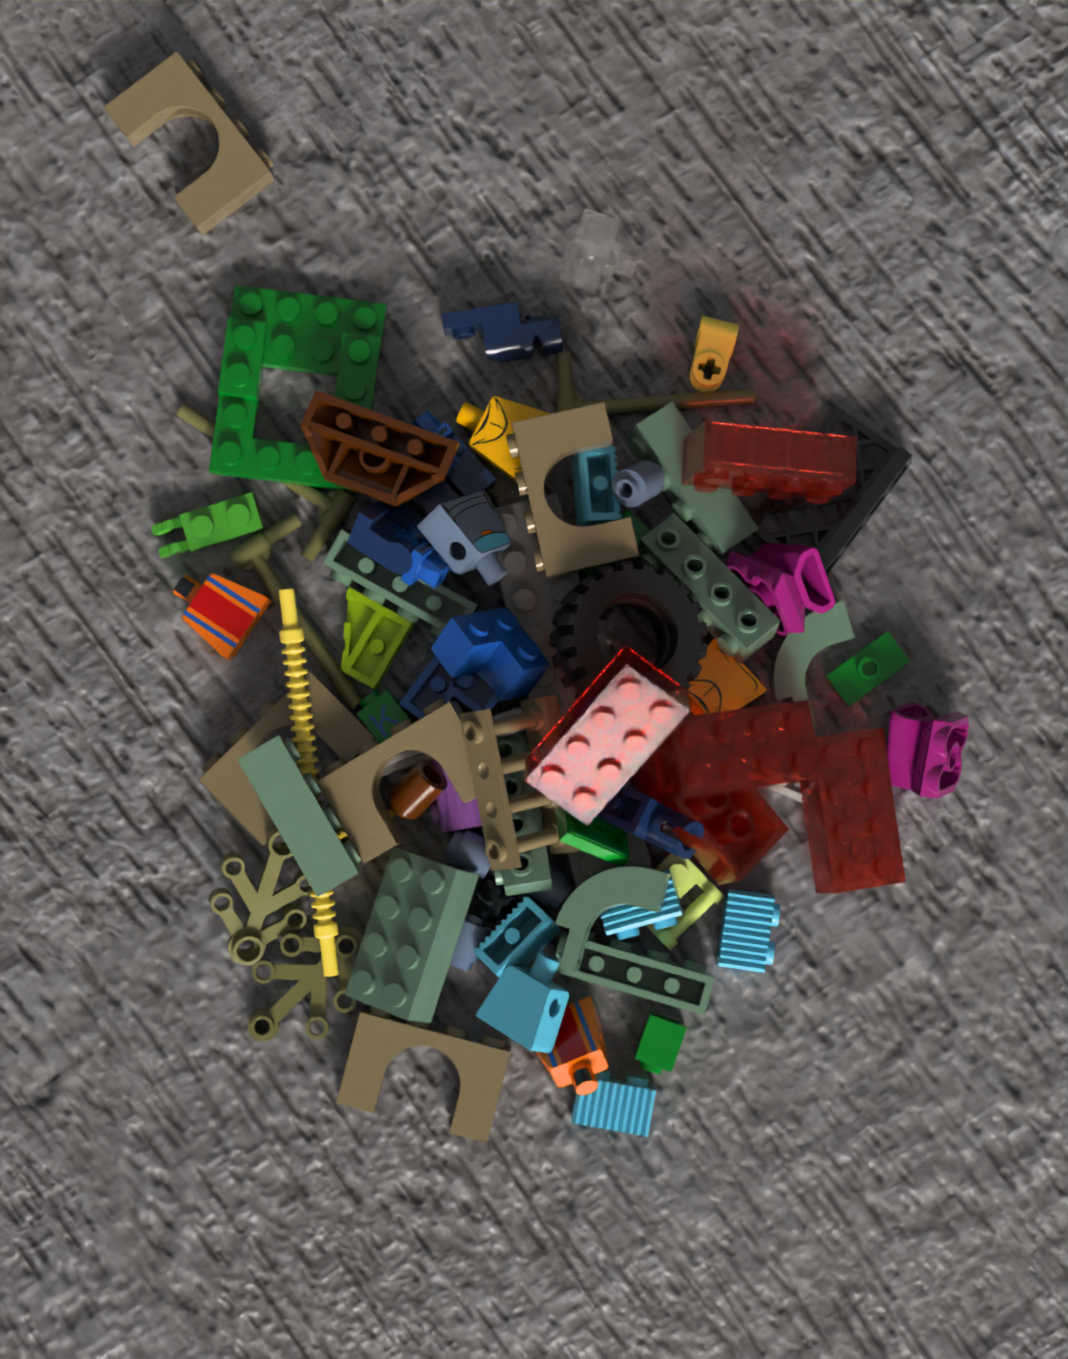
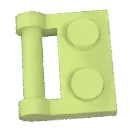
[646,853,725,951]

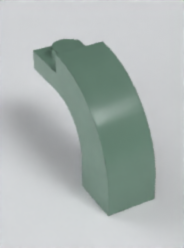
[770,601,855,734]
[555,866,671,972]

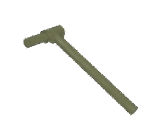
[556,352,756,415]
[177,403,357,563]
[229,512,362,710]

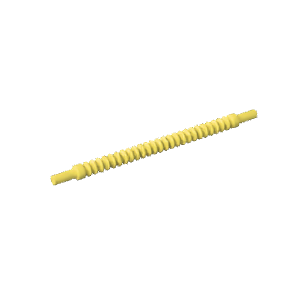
[279,589,339,977]

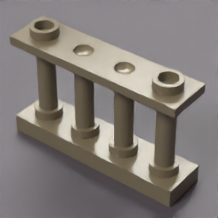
[460,694,581,871]

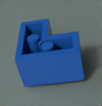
[431,607,550,701]
[399,655,500,719]

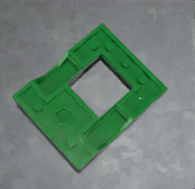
[209,285,387,492]

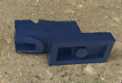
[441,302,563,362]
[578,770,704,859]

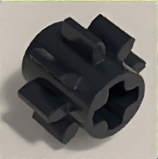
[473,877,521,924]

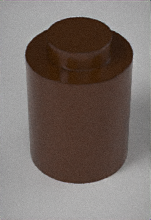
[388,760,448,820]

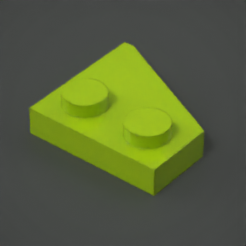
[341,587,415,690]

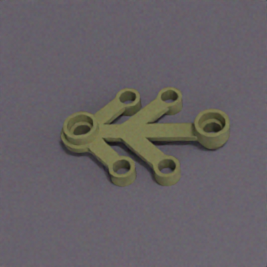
[208,826,313,965]
[248,926,364,1042]

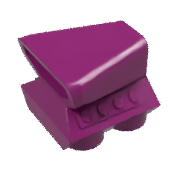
[725,542,835,636]
[884,702,969,798]

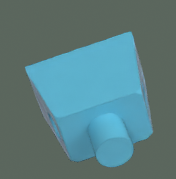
[475,952,569,1053]

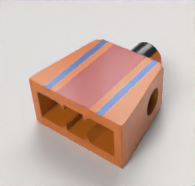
[173,573,272,661]
[536,996,609,1095]

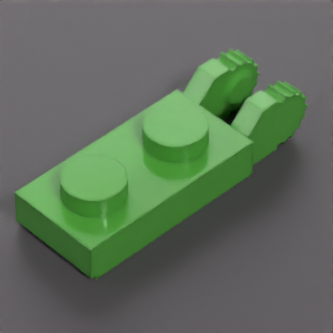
[151,492,265,558]

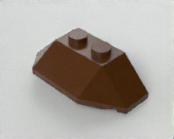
[300,390,459,506]

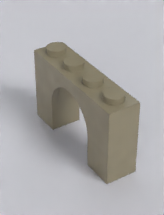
[104,51,274,236]
[506,402,639,580]
[199,671,375,846]
[317,698,476,863]
[336,1006,511,1143]

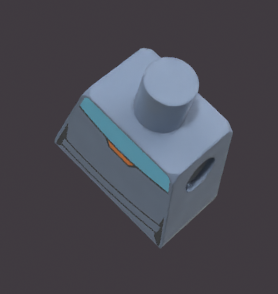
[417,491,511,585]

